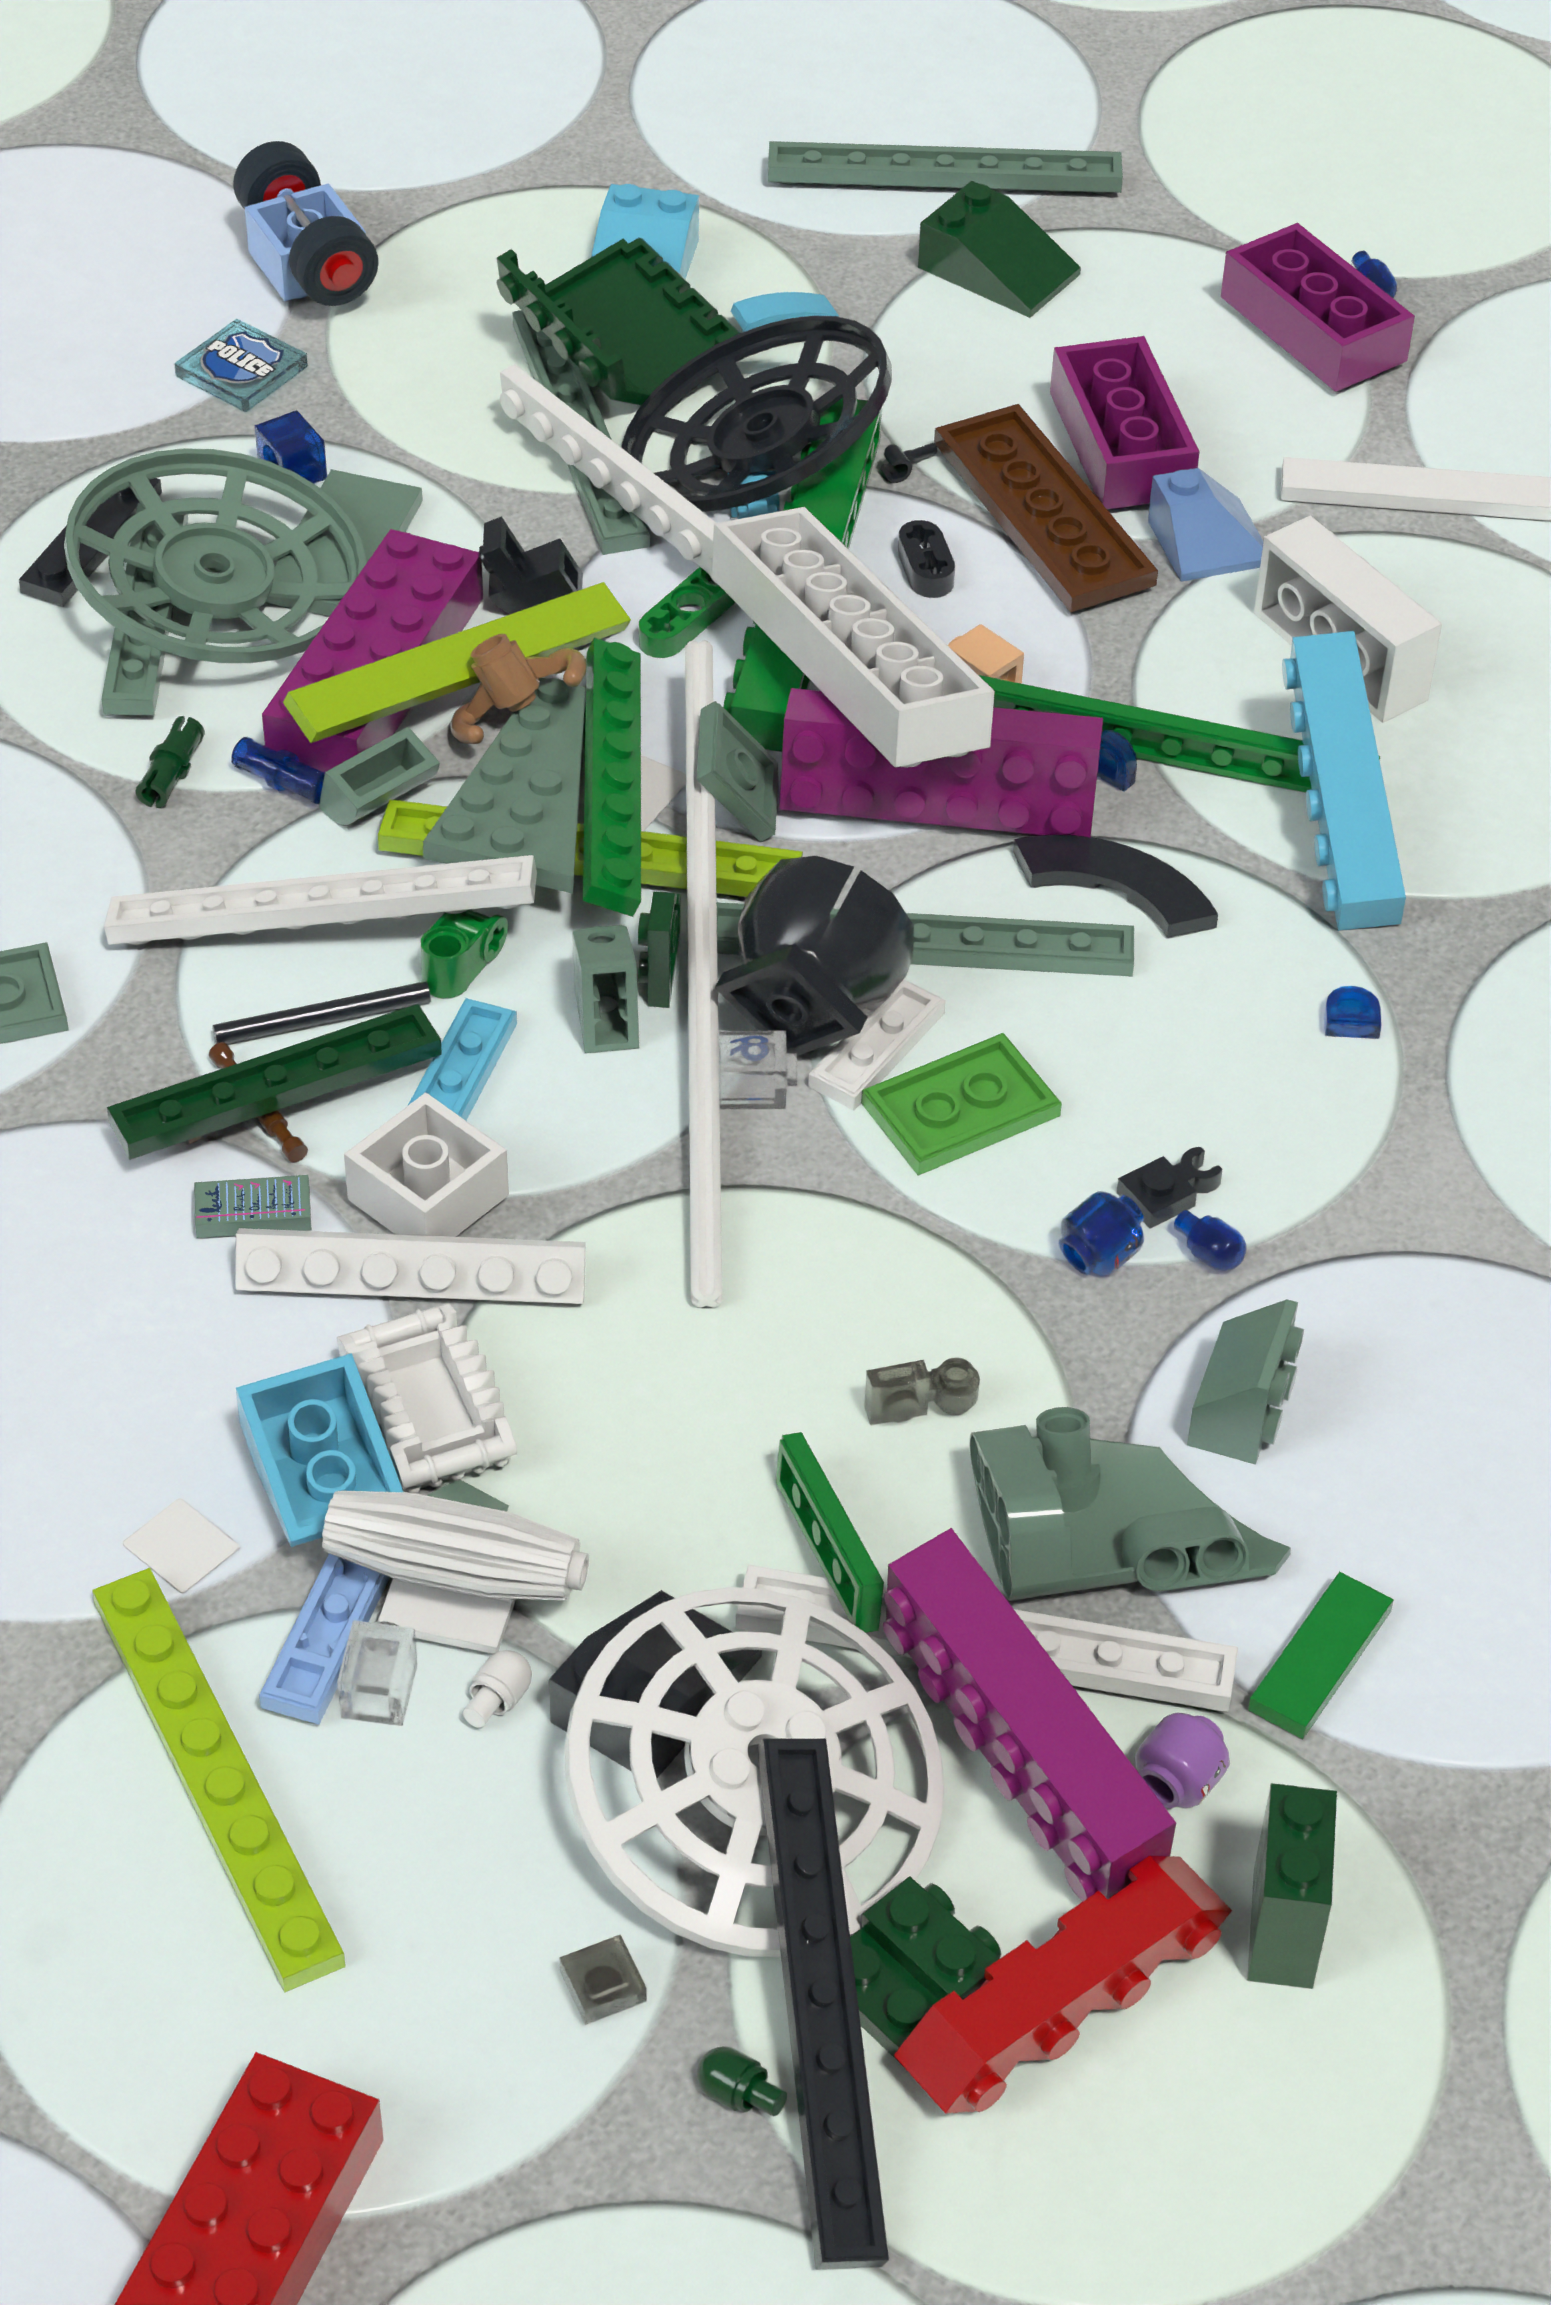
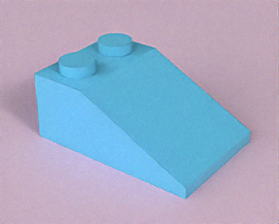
[591,184,699,280]
[236,1353,403,1547]

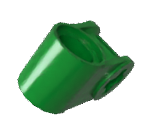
[421,909,508,998]

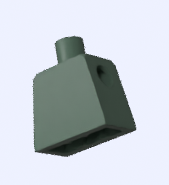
[572,925,639,1053]

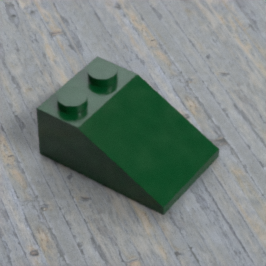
[918,181,1081,318]

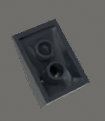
[549,1590,762,1778]

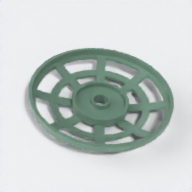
[64,448,366,663]

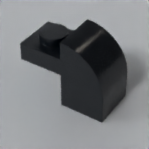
[479,516,583,614]

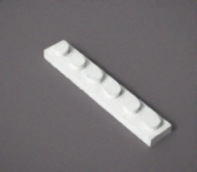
[236,1228,586,1304]

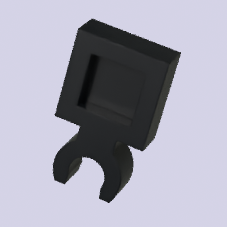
[1116,1147,1223,1229]

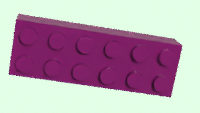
[262,529,483,776]
[780,688,1103,837]
[883,1528,1176,1901]

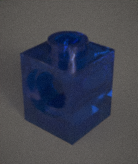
[254,410,327,484]

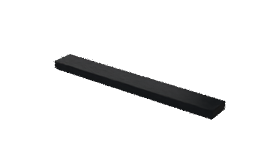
[757,1738,889,2269]

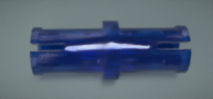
[231,736,325,805]

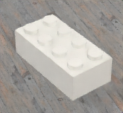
[1254,515,1442,723]

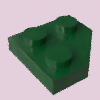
[638,891,681,1008]

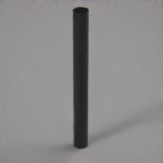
[212,981,431,1044]

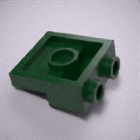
[850,1876,1001,2065]

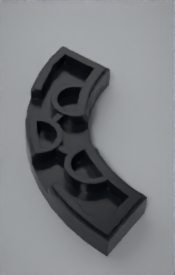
[1013,835,1218,938]

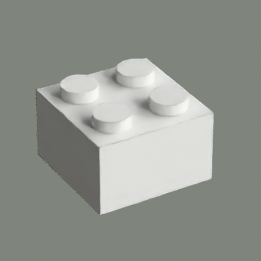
[344,1092,509,1237]

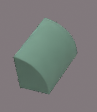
[319,726,440,825]

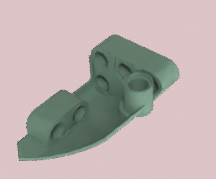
[969,1407,1291,1601]

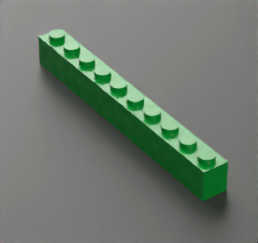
[723,398,882,752]

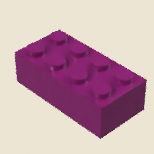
[1221,222,1415,392]
[1050,336,1200,509]

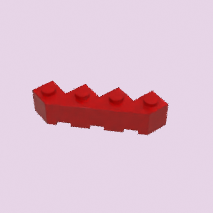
[894,1855,1233,2114]

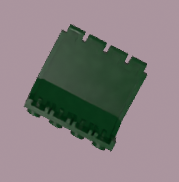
[496,238,740,406]

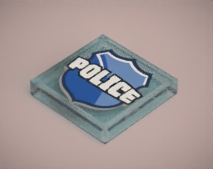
[174,318,308,412]

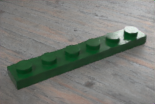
[107,1003,442,1160]

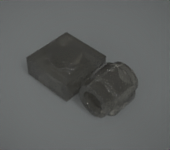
[864,1358,980,1425]

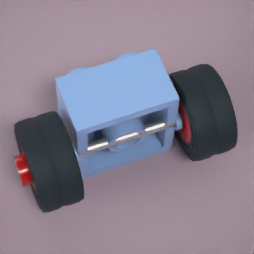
[233,141,379,306]

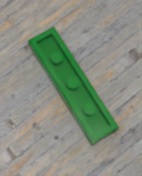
[776,1432,884,1633]

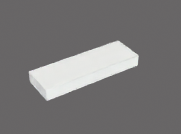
[808,979,946,1111]

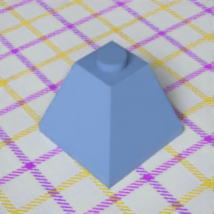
[1148,468,1264,582]

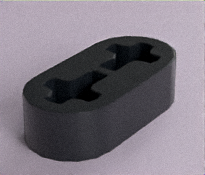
[898,520,955,598]

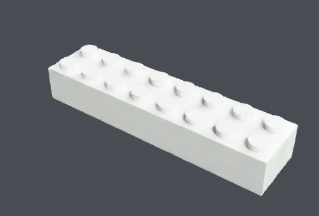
[712,507,995,768]

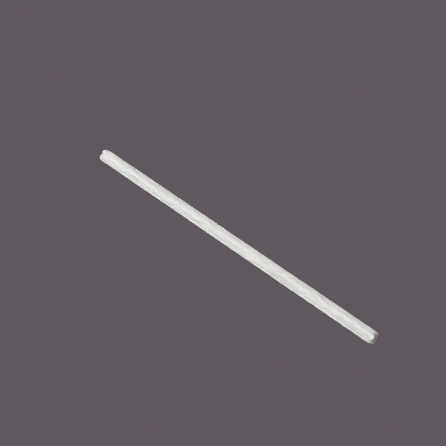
[685,640,722,1308]

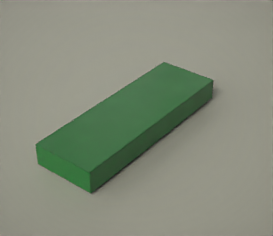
[1248,1571,1394,1739]

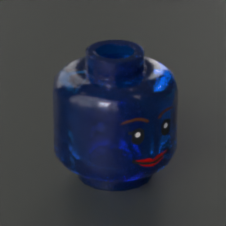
[1058,1191,1145,1276]

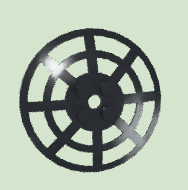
[621,315,892,512]

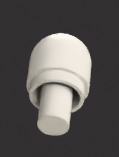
[463,1650,532,1728]

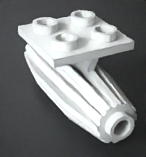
[322,1491,589,1654]

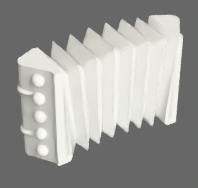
[337,1303,517,1493]

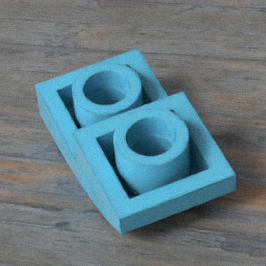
[731,292,839,332]

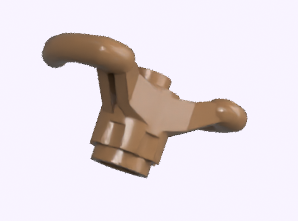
[450,634,587,744]

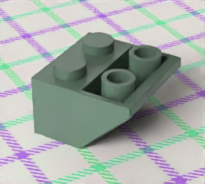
[1187,1299,1304,1465]

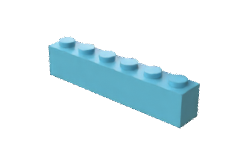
[1282,631,1406,931]

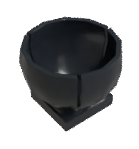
[715,856,914,1059]

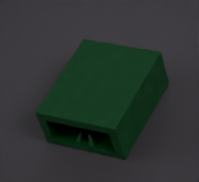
[1247,1783,1337,1989]

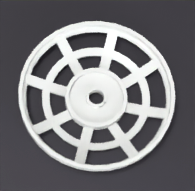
[564,1587,944,1957]

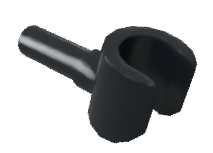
[880,443,938,483]

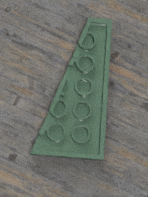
[423,678,586,894]

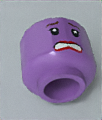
[1135,1713,1230,1808]

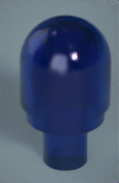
[1351,250,1397,298]
[1174,1210,1247,1271]

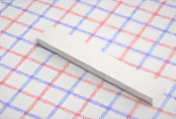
[1281,457,1551,521]

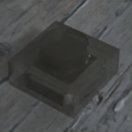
[559,1934,647,2025]

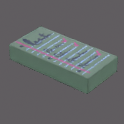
[194,1175,312,1238]

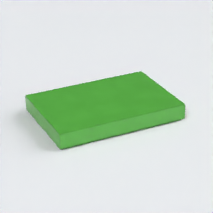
[861,1033,1062,1176]

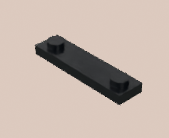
[19,478,162,607]

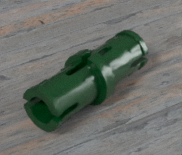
[135,716,205,808]

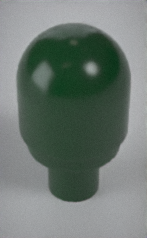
[697,2046,787,2116]

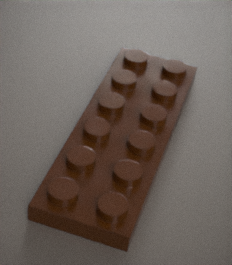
[934,403,1158,613]

